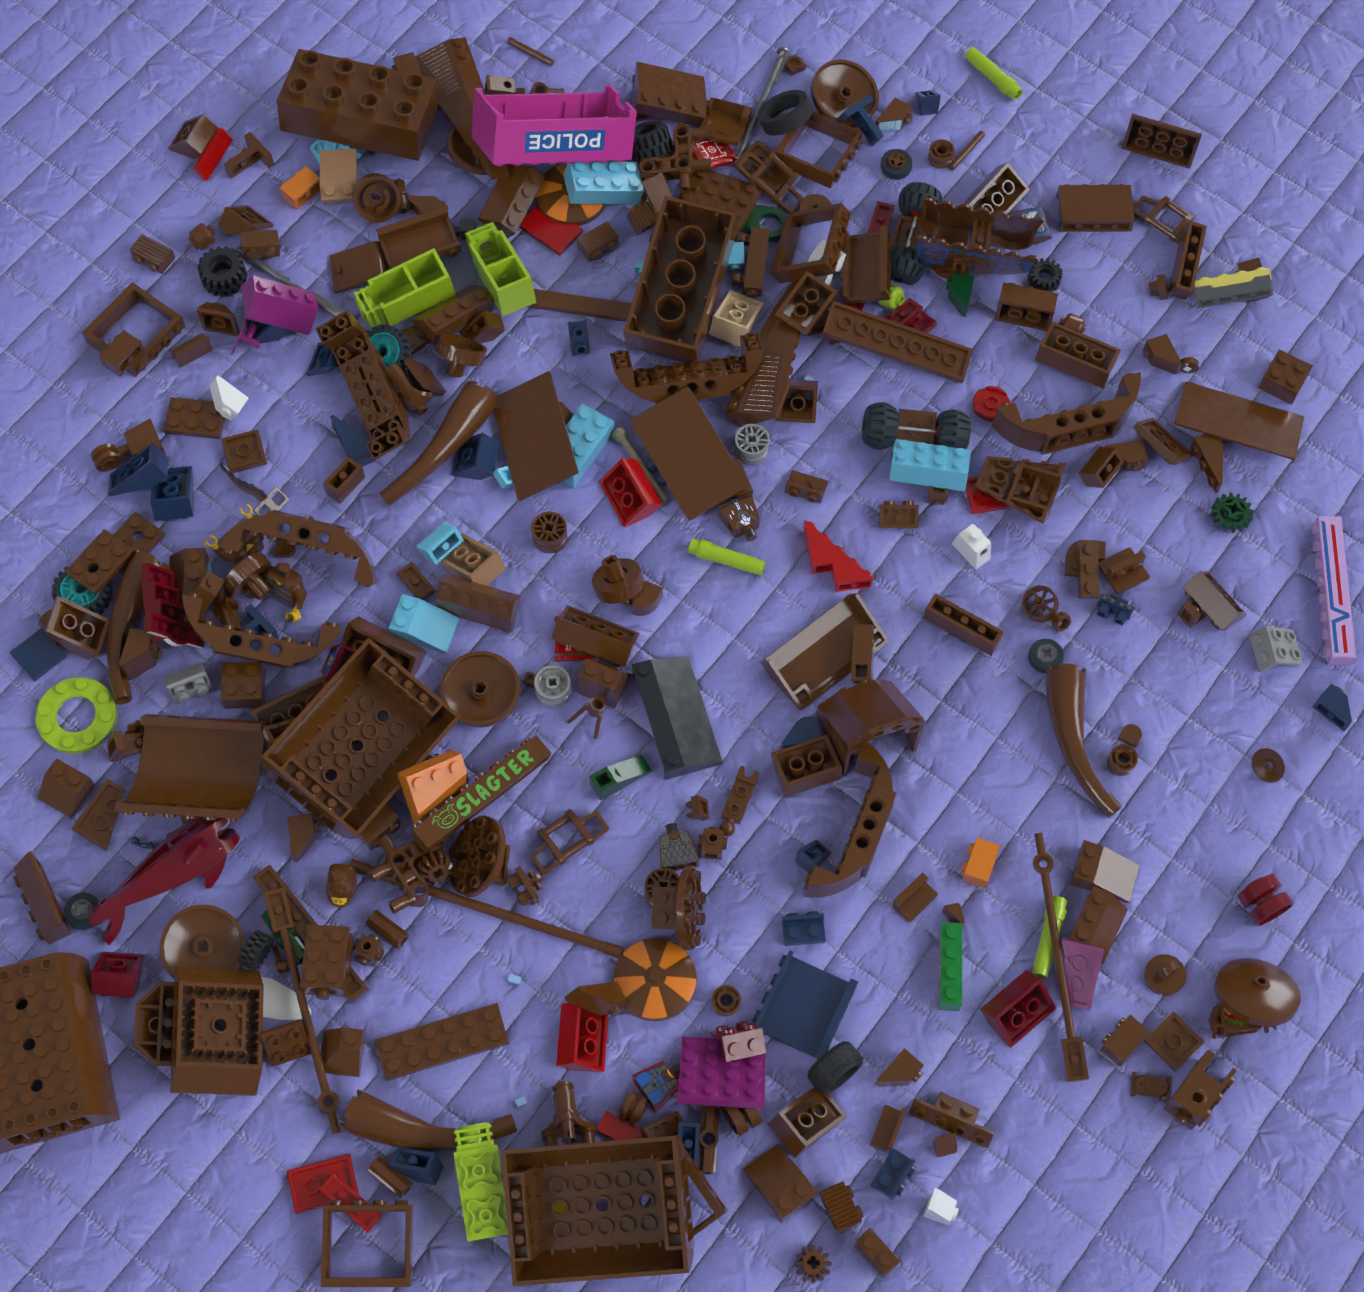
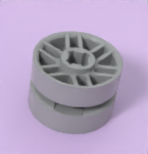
[734,424,770,465]
[534,665,571,708]

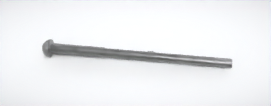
[736,46,790,157]
[236,247,344,317]

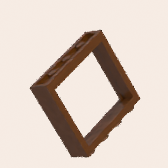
[773,111,863,189]
[770,203,851,283]
[82,282,185,377]
[684,1147,728,1236]
[321,1200,414,1287]

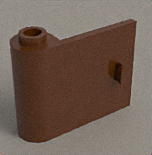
[700,97,752,146]
[329,241,387,294]

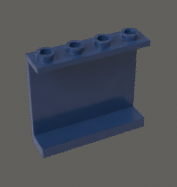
[752,950,858,1059]

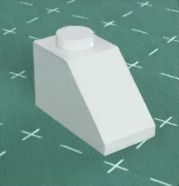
[209,375,249,421]
[923,1188,959,1225]

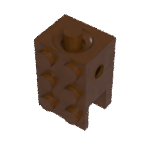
[300,925,354,1000]
[1164,1049,1237,1130]

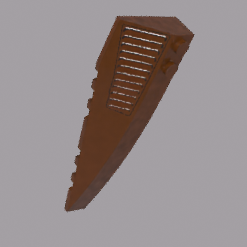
[415,37,509,180]
[725,280,800,427]

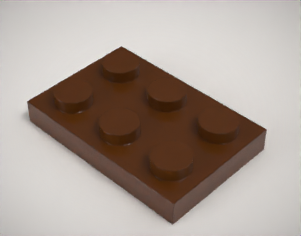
[734,141,790,193]
[163,397,225,439]
[1133,417,1193,465]

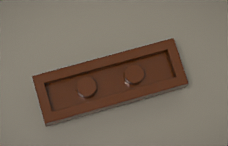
[1077,540,1100,599]

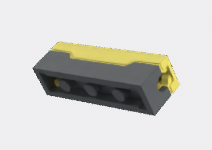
[1195,267,1273,308]

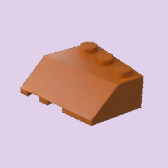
[397,750,467,824]

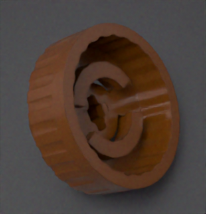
[352,173,401,223]
[436,334,487,378]
[222,552,272,600]
[592,555,645,604]

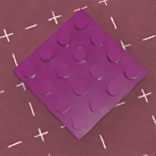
[677,1036,766,1109]

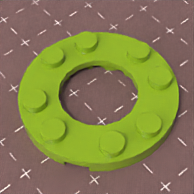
[36,677,118,754]

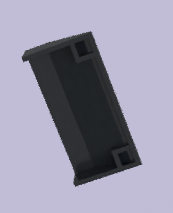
[632,657,723,780]

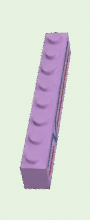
[1311,516,1356,665]

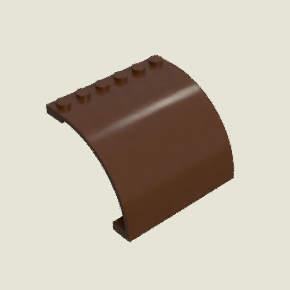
[115,714,266,822]

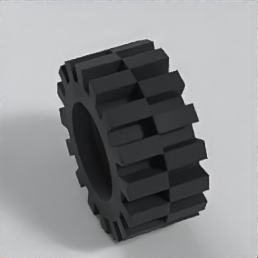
[1028,258,1063,292]
[238,930,274,971]

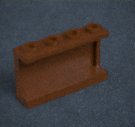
[1056,184,1134,232]
[376,206,461,269]
[840,225,891,304]

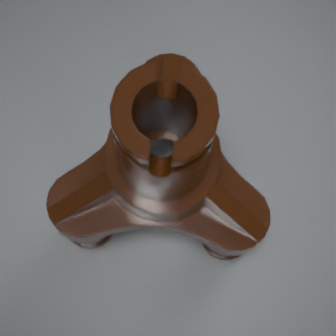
[541,1081,596,1146]

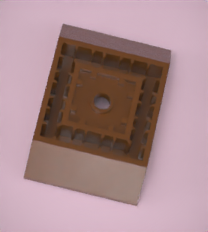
[170,966,264,1096]

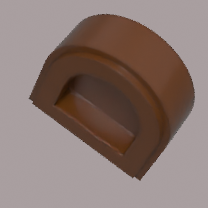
[785,55,806,76]
[275,538,296,558]
[1118,724,1142,748]

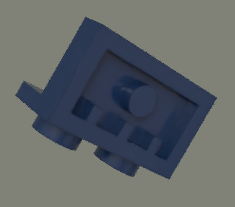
[782,911,826,946]
[870,1148,917,1200]

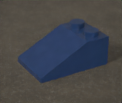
[108,442,168,496]
[150,466,194,521]

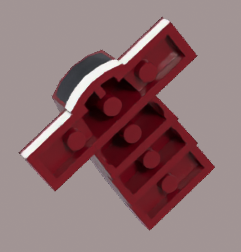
[142,563,204,649]

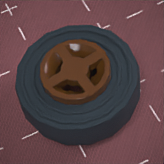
[880,149,913,180]

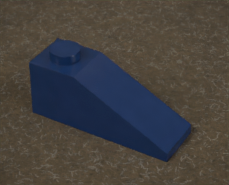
[330,415,375,467]

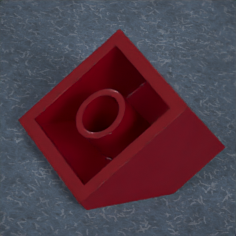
[91,952,144,998]

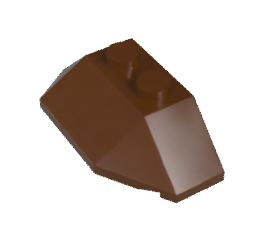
[133,981,174,1066]

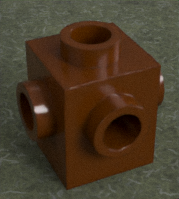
[698,827,728,860]
[353,934,385,967]

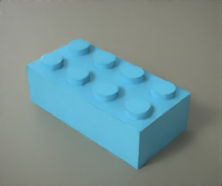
[563,161,644,204]
[561,404,615,488]
[889,439,971,492]

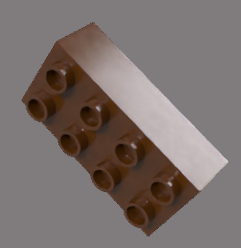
[276,49,439,161]
[623,196,737,363]

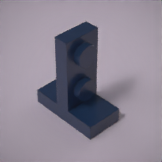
[837,95,884,146]
[230,603,278,647]

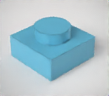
[493,466,514,489]

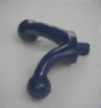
[131,837,159,854]

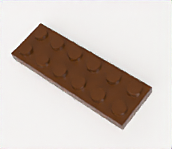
[375,1003,509,1081]

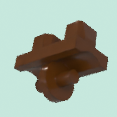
[507,866,544,906]

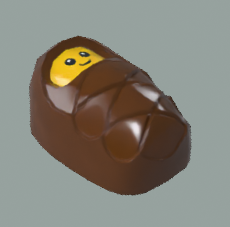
[326,864,357,908]

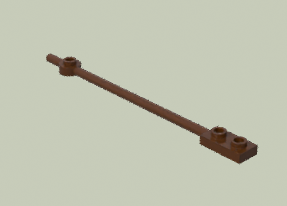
[1033,833,1089,1082]
[263,887,340,1135]

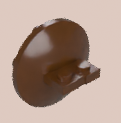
[448,816,510,897]
[651,866,706,950]

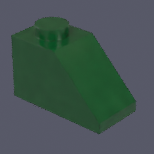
[946,272,975,317]

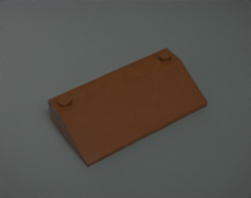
[760,593,889,710]

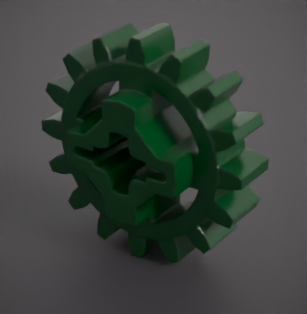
[1210,492,1254,533]

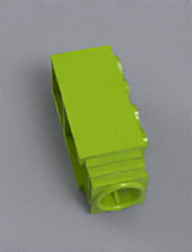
[465,222,536,316]
[354,248,456,328]
[453,1122,508,1242]

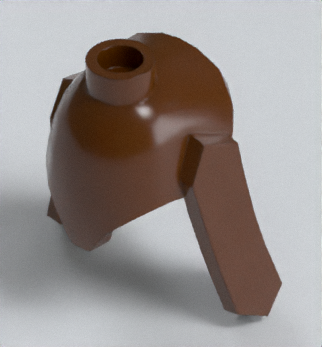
[387,364,433,416]

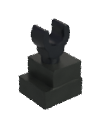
[452,218,477,240]

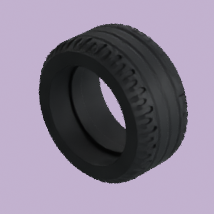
[807,1041,863,1095]

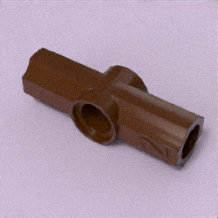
[213,586,241,631]
[698,1106,720,1175]

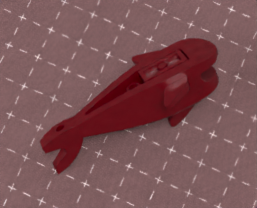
[88,816,240,945]

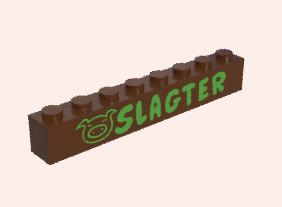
[410,735,551,854]

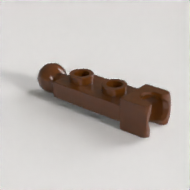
[719,766,759,837]

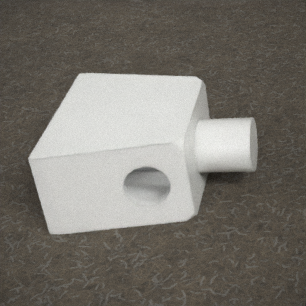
[952,524,991,570]

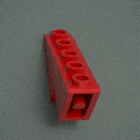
[803,520,874,592]

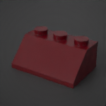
[980,970,1057,1048]

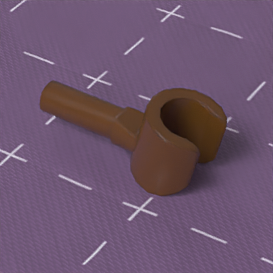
[272,945,288,973]

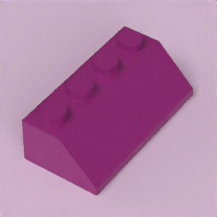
[241,275,318,335]

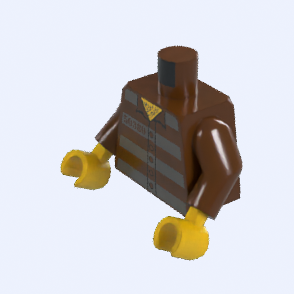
[204,504,266,564]
[246,563,307,623]

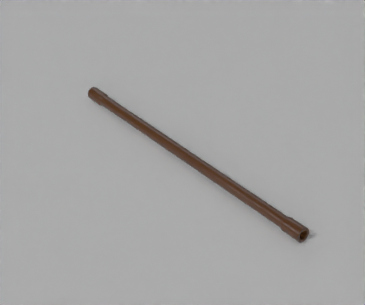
[349,859,624,958]

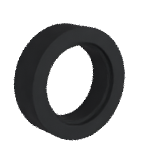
[757,90,813,136]

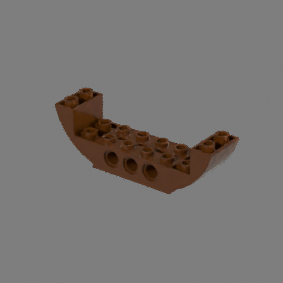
[315,310,410,461]
[610,332,765,405]
[992,372,1141,455]
[218,510,377,587]
[182,592,342,669]
[804,742,897,898]

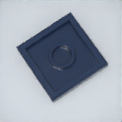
[9,628,66,682]

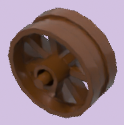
[1022,585,1059,623]

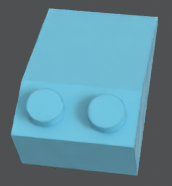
[389,594,460,654]

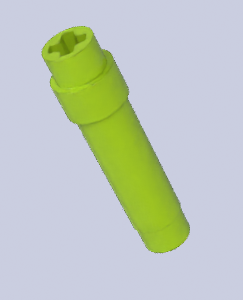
[965,47,1023,101]
[688,538,766,576]
[1032,896,1067,979]

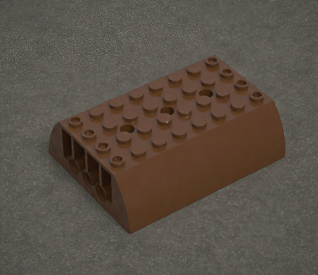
[261,638,461,839]
[0,952,120,1154]
[501,1135,694,1286]

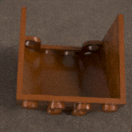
[816,680,925,777]

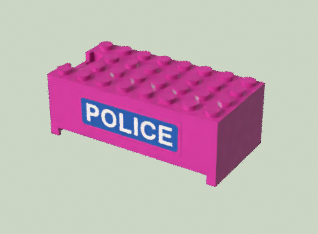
[471,85,637,166]

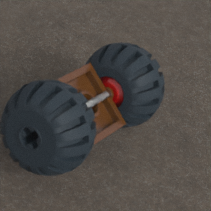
[891,182,943,285]
[862,402,971,449]

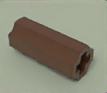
[366,910,409,949]
[367,1156,413,1199]

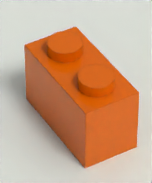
[279,166,320,210]
[961,837,1000,888]

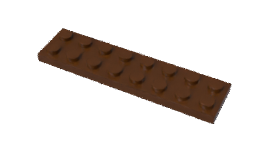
[822,301,973,384]

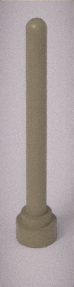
[611,427,668,503]

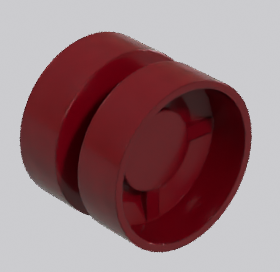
[1237,873,1294,927]

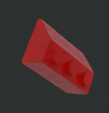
[598,458,662,527]
[556,1002,609,1072]

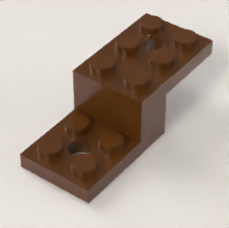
[65,512,165,596]

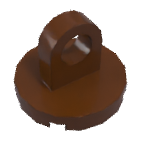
[1144,954,1186,996]

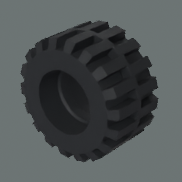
[632,121,673,161]
[197,246,247,297]

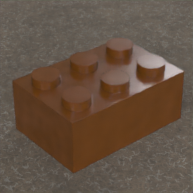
[995,282,1058,331]

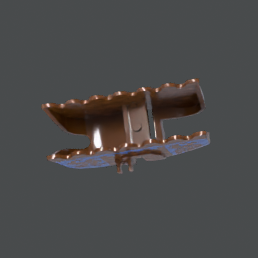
[916,197,1044,275]

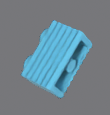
[416,522,464,565]

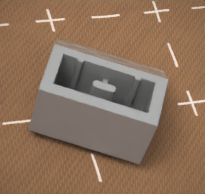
[164,662,213,704]

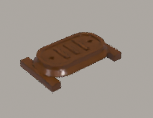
[1131,1072,1171,1101]

